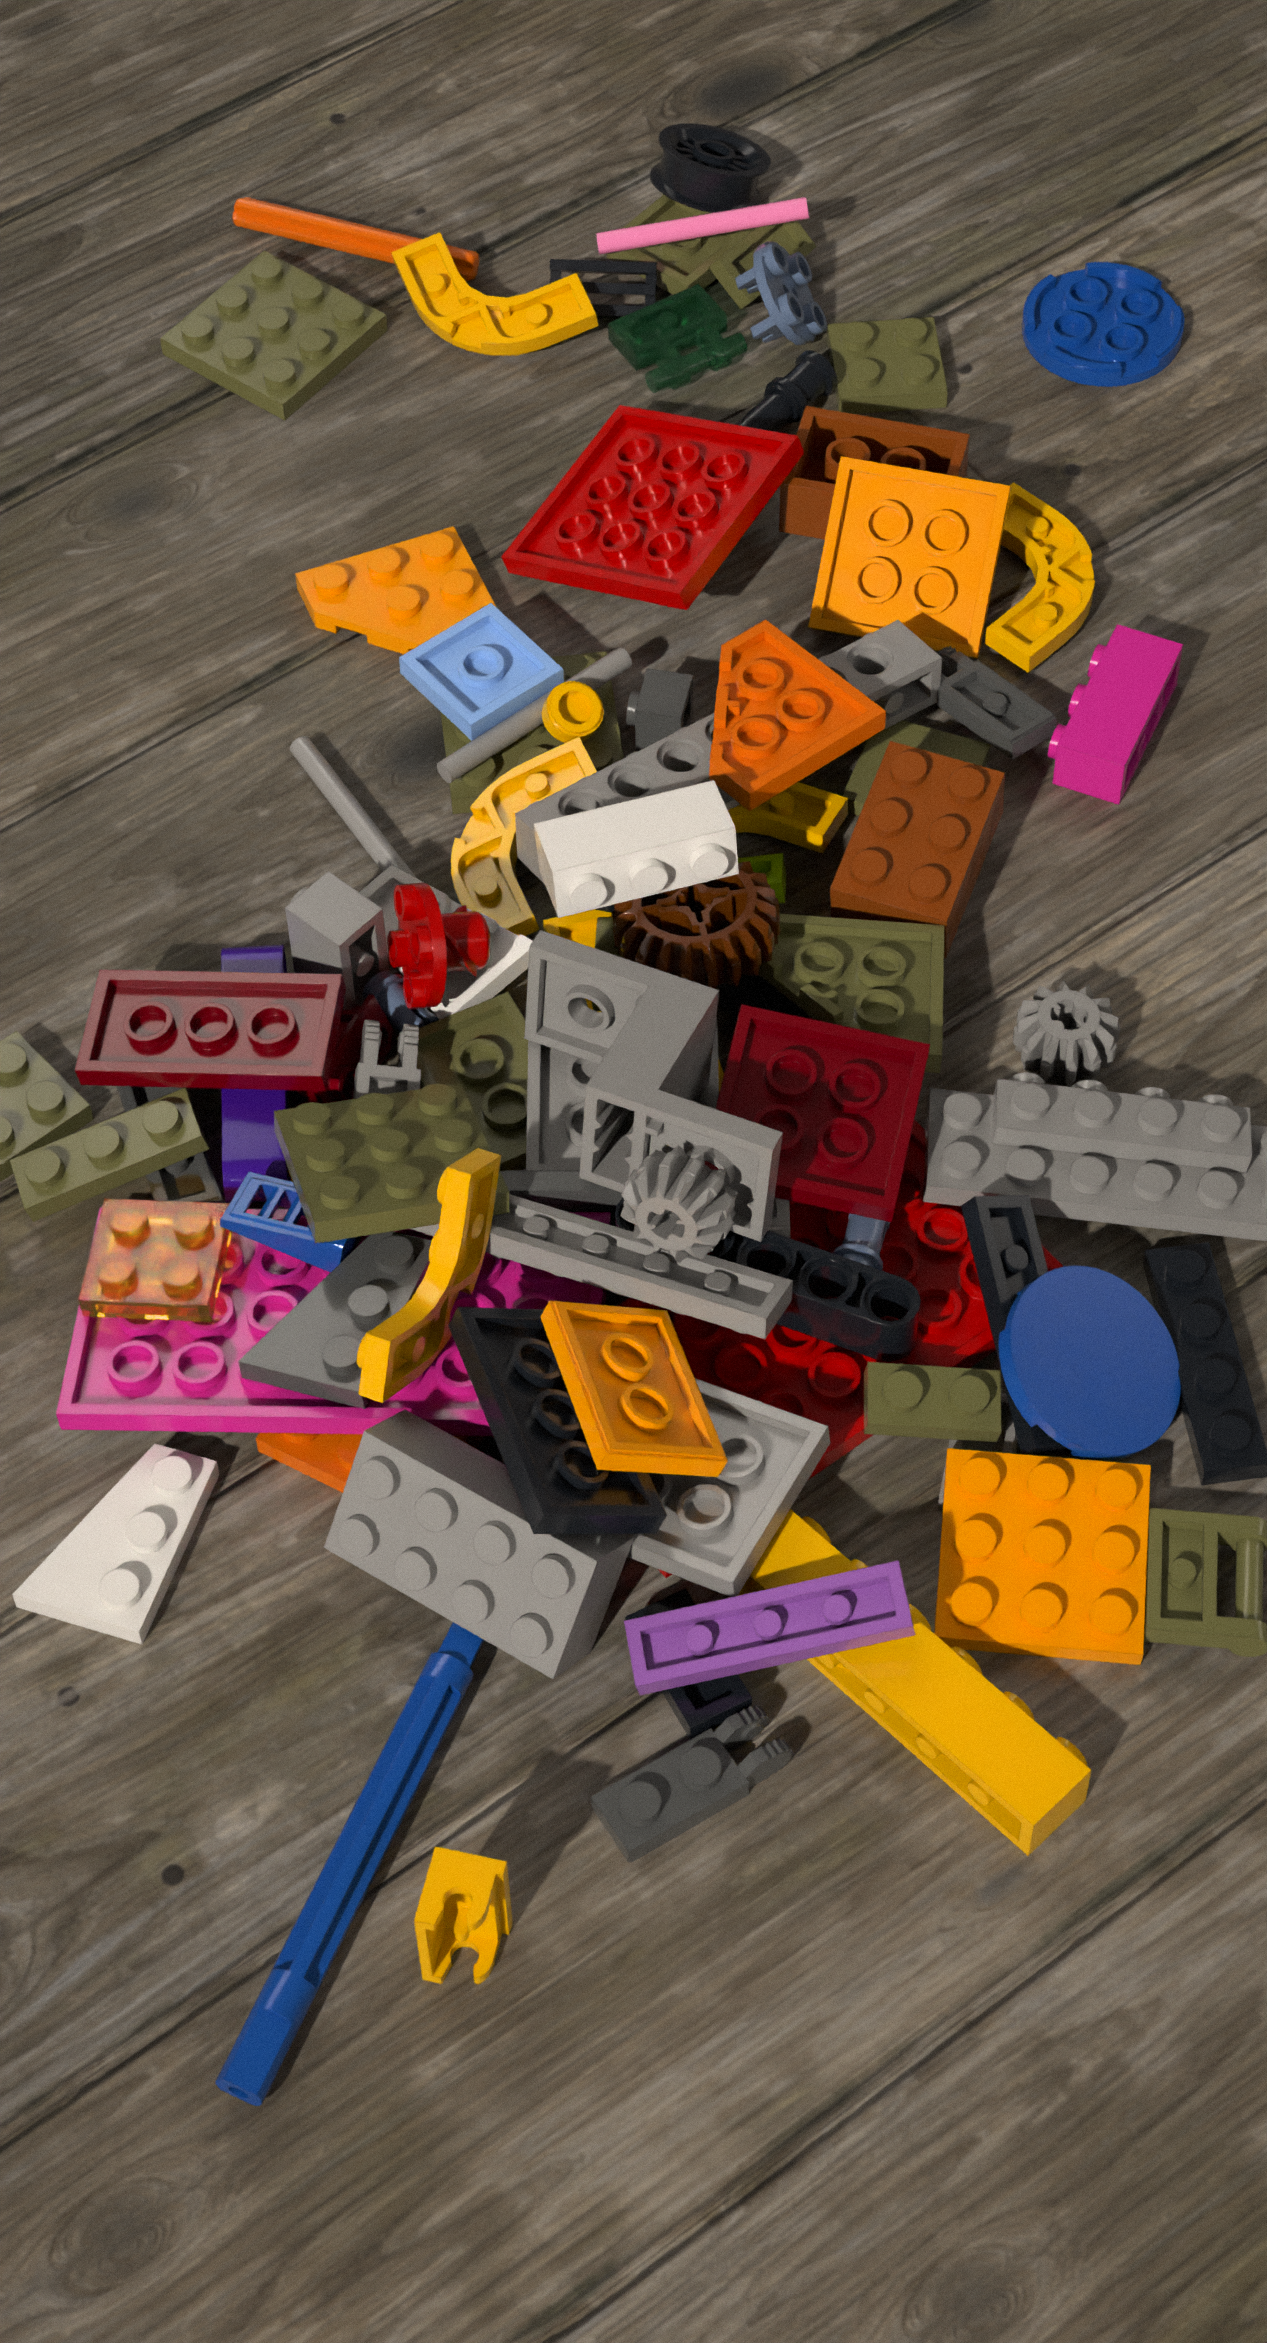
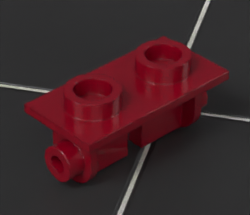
[291,994,398,1107]

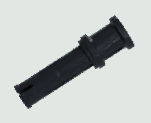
[734,350,838,432]

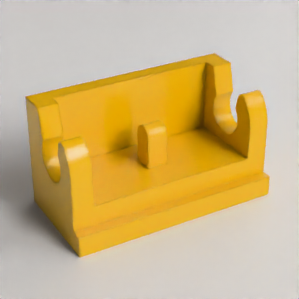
[414,1846,513,1984]

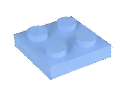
[399,603,564,741]

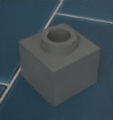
[626,668,693,751]

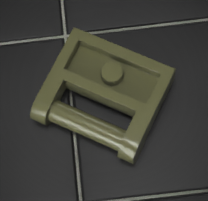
[1144,1508,1267,1657]

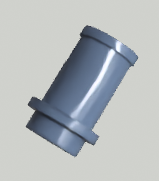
[362,971,439,1033]
[833,1213,890,1270]

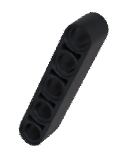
[615,1198,921,1362]

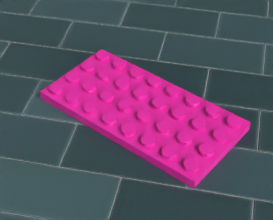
[56,1208,612,1436]

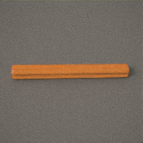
[232,197,480,281]

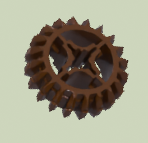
[612,861,781,989]

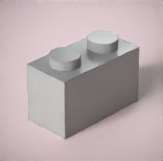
[285,871,389,1011]

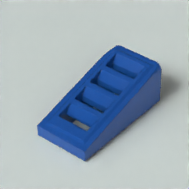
[220,1172,361,1273]

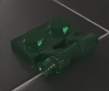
[608,284,748,393]

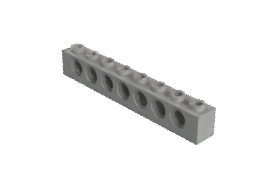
[515,620,942,884]

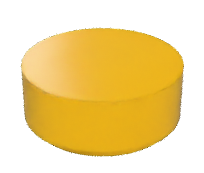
[542,681,604,743]

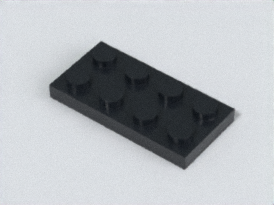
[448,1307,667,1534]

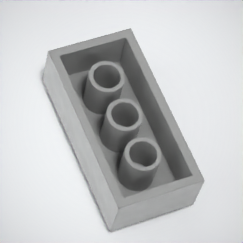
[324,1410,634,1679]

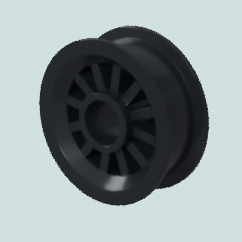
[650,123,771,213]

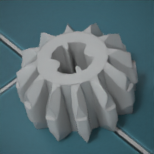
[1013,980,1120,1087]
[620,1145,738,1263]

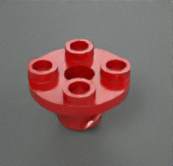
[387,883,491,1009]

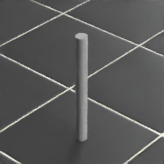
[437,647,632,783]
[290,736,418,879]

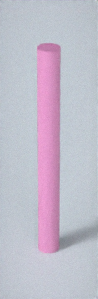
[596,197,809,255]

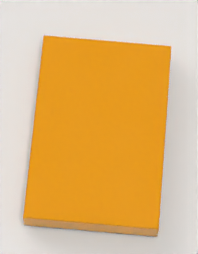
[540,1301,728,1477]

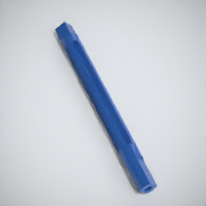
[215,1622,484,2106]

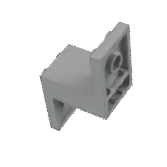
[524,930,783,1242]

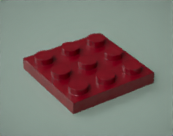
[705,1004,930,1222]

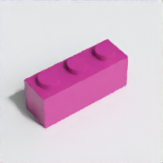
[1048,624,1183,805]

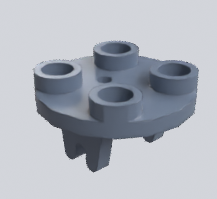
[735,241,827,345]

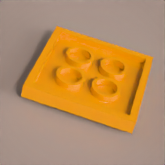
[808,456,1012,659]
[934,1448,1151,1665]

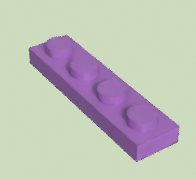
[624,1560,915,1695]

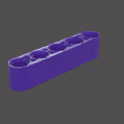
[221,944,291,1204]

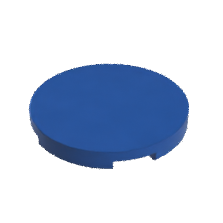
[1022,262,1184,387]
[999,1265,1181,1462]

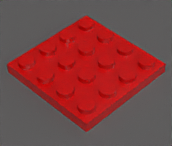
[501,405,805,610]

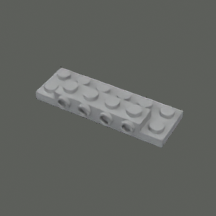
[923,1072,1267,1241]

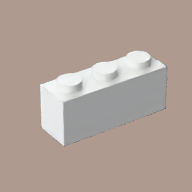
[534,780,739,918]

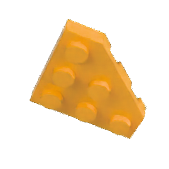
[295,526,497,654]

